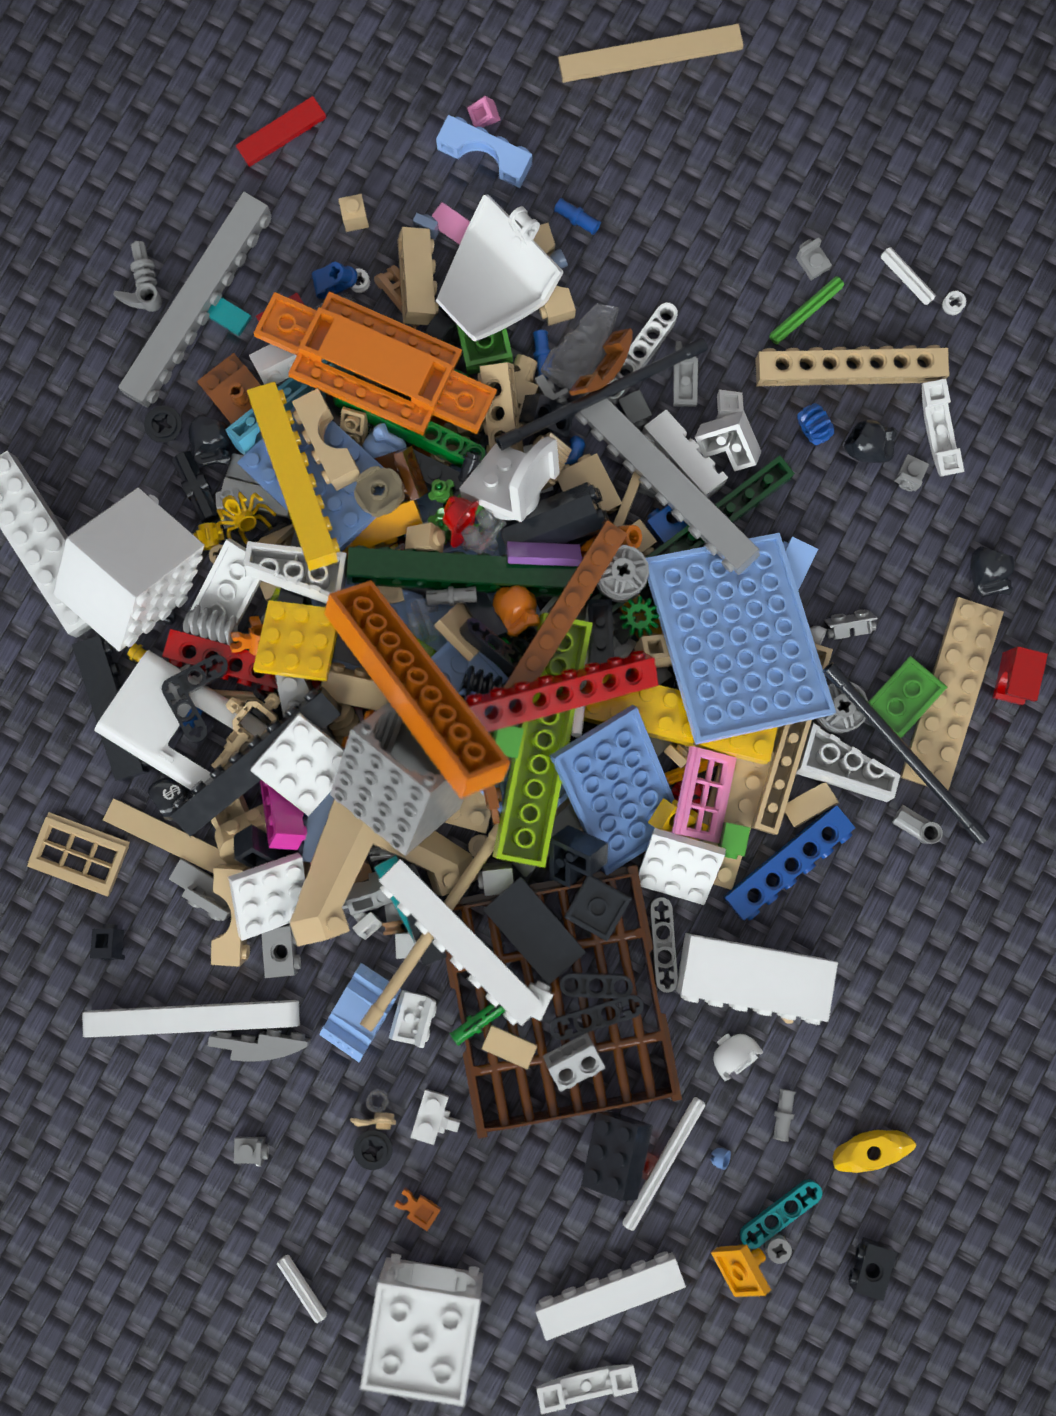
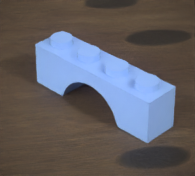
[436,115,532,188]

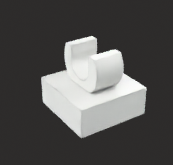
[352,912,383,940]

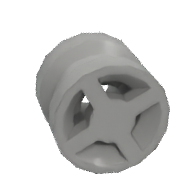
[764,1234,792,1264]

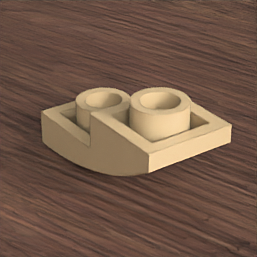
[340,407,368,447]
[785,782,839,828]

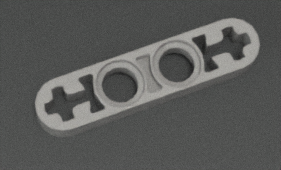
[650,897,678,993]

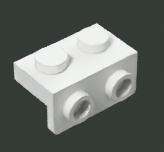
[389,990,437,1048]

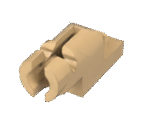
[513,354,539,426]

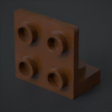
[374,446,428,501]

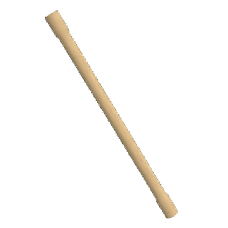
[359,818,500,1032]

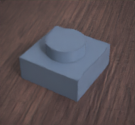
[413,213,439,240]

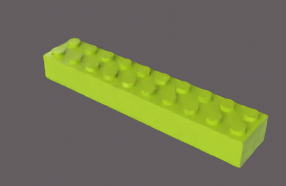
[492,613,593,867]

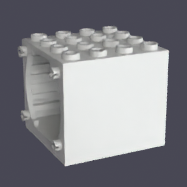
[361,1253,483,1406]

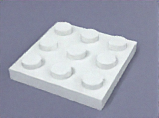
[250,712,345,816]
[638,828,726,905]
[228,852,305,941]

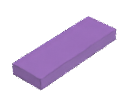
[506,542,582,566]

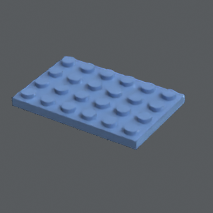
[237,407,385,552]
[550,705,674,876]

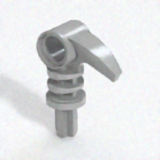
[113,241,163,312]

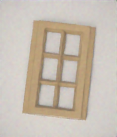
[27,812,130,897]

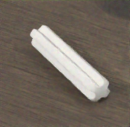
[881,247,936,305]
[277,1255,327,1323]

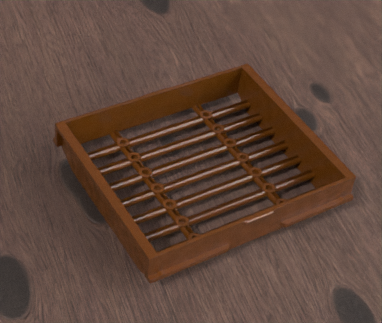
[442,865,682,1139]

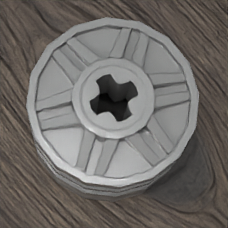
[596,545,649,603]
[813,683,868,734]

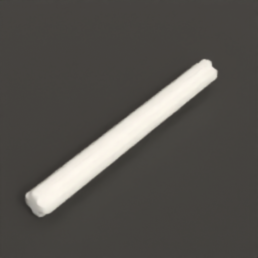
[623,1097,705,1231]

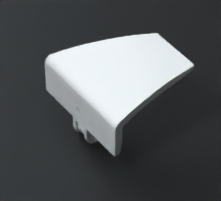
[436,194,563,341]

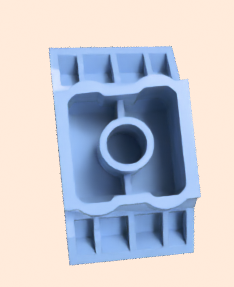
[319,963,401,1062]

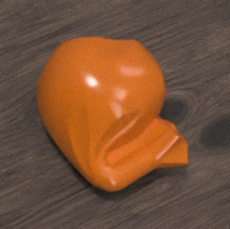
[493,586,540,637]

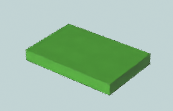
[869,656,947,738]

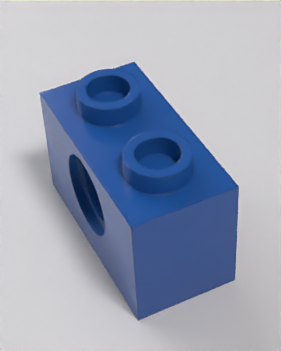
[645,504,688,546]

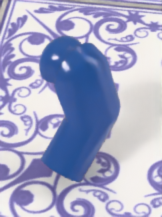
[565,436,585,465]

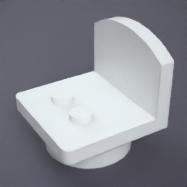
[460,437,560,522]

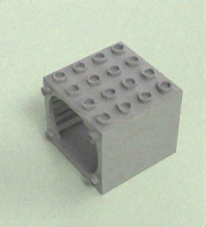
[330,702,465,856]

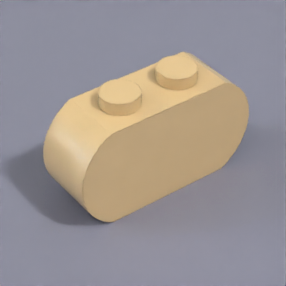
[215,804,267,865]

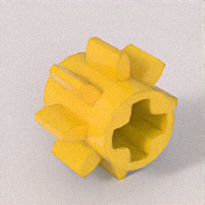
[193,523,225,550]

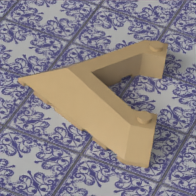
[289,799,479,946]

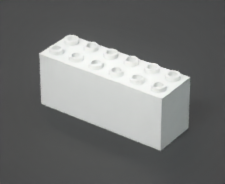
[676,933,838,1025]

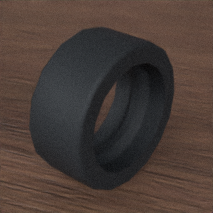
[424,313,456,344]

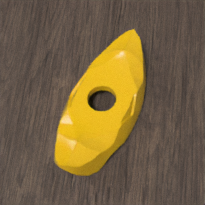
[833,1130,916,1173]

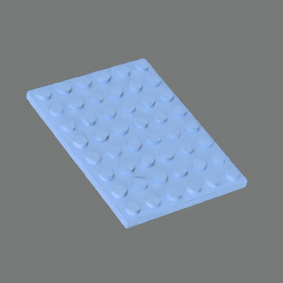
[646,533,836,745]

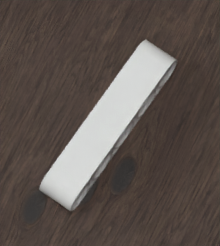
[607,303,678,405]

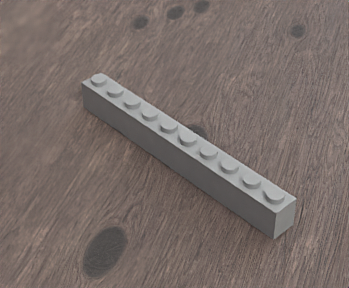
[118,192,271,408]
[575,392,760,576]

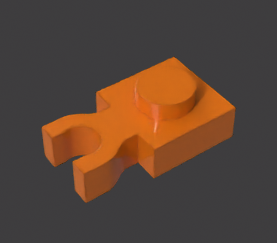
[394,1188,441,1231]

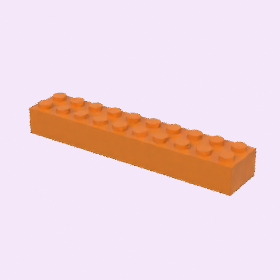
[324,580,510,799]

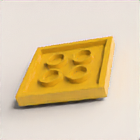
[253,600,338,681]

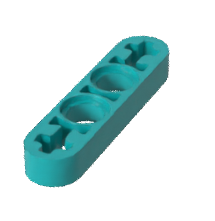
[740,1179,822,1249]

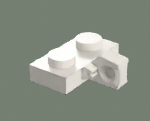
[411,1089,461,1145]

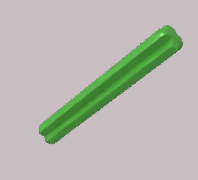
[769,276,844,344]

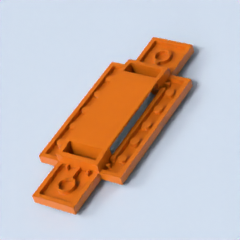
[254,291,497,435]

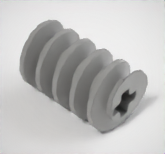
[183,605,238,645]

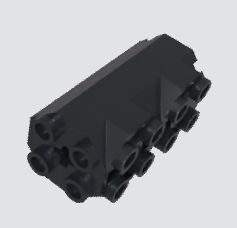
[499,482,611,547]

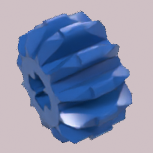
[797,403,834,446]

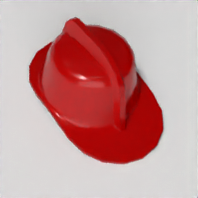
[443,496,480,548]

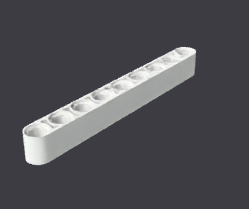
[82,1000,300,1037]

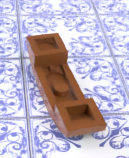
[569,328,633,396]

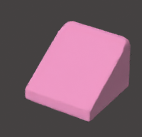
[467,96,501,127]

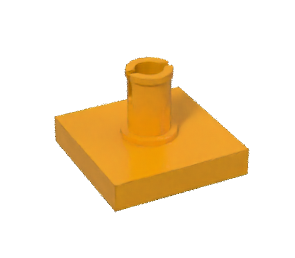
[711,1245,771,1297]

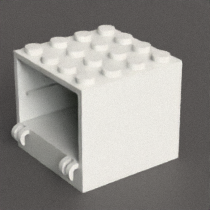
[54,488,204,651]

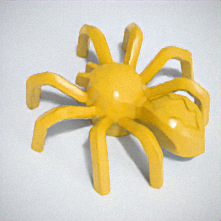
[215,492,276,544]

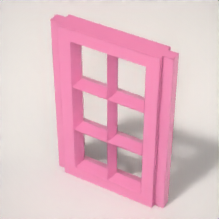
[672,746,737,843]

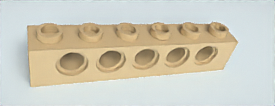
[478,362,524,454]

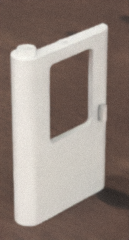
[94,650,267,790]

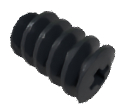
[459,665,508,697]

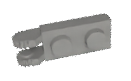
[673,341,698,407]

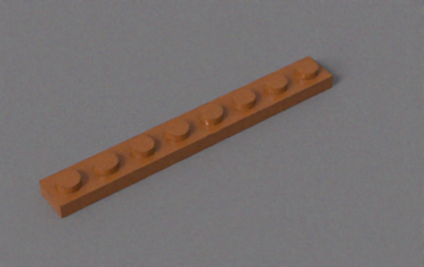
[503,520,628,689]

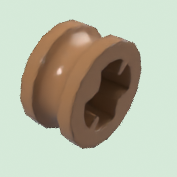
[382,920,405,935]

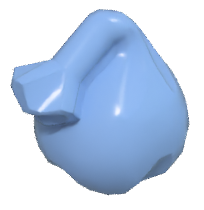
[362,423,406,458]

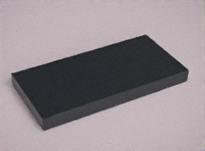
[483,876,586,985]

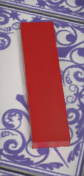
[235,96,326,167]

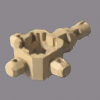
[211,693,281,769]

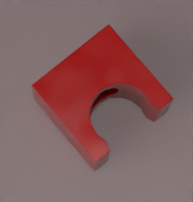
[993,646,1048,705]

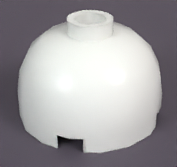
[713,1034,763,1081]

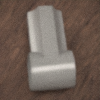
[892,805,943,844]

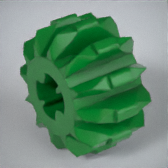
[619,596,659,638]

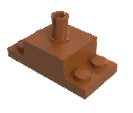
[197,353,261,424]

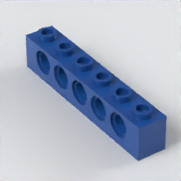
[722,805,855,921]

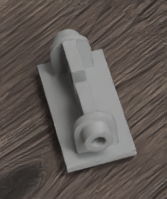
[824,610,877,640]

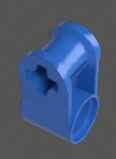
[311,262,357,299]

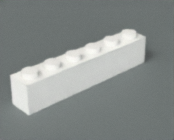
[535,1252,686,1341]

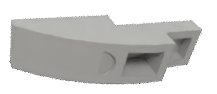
[342,865,420,915]
[208,1028,311,1061]

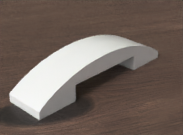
[922,379,964,477]
[536,1364,638,1414]

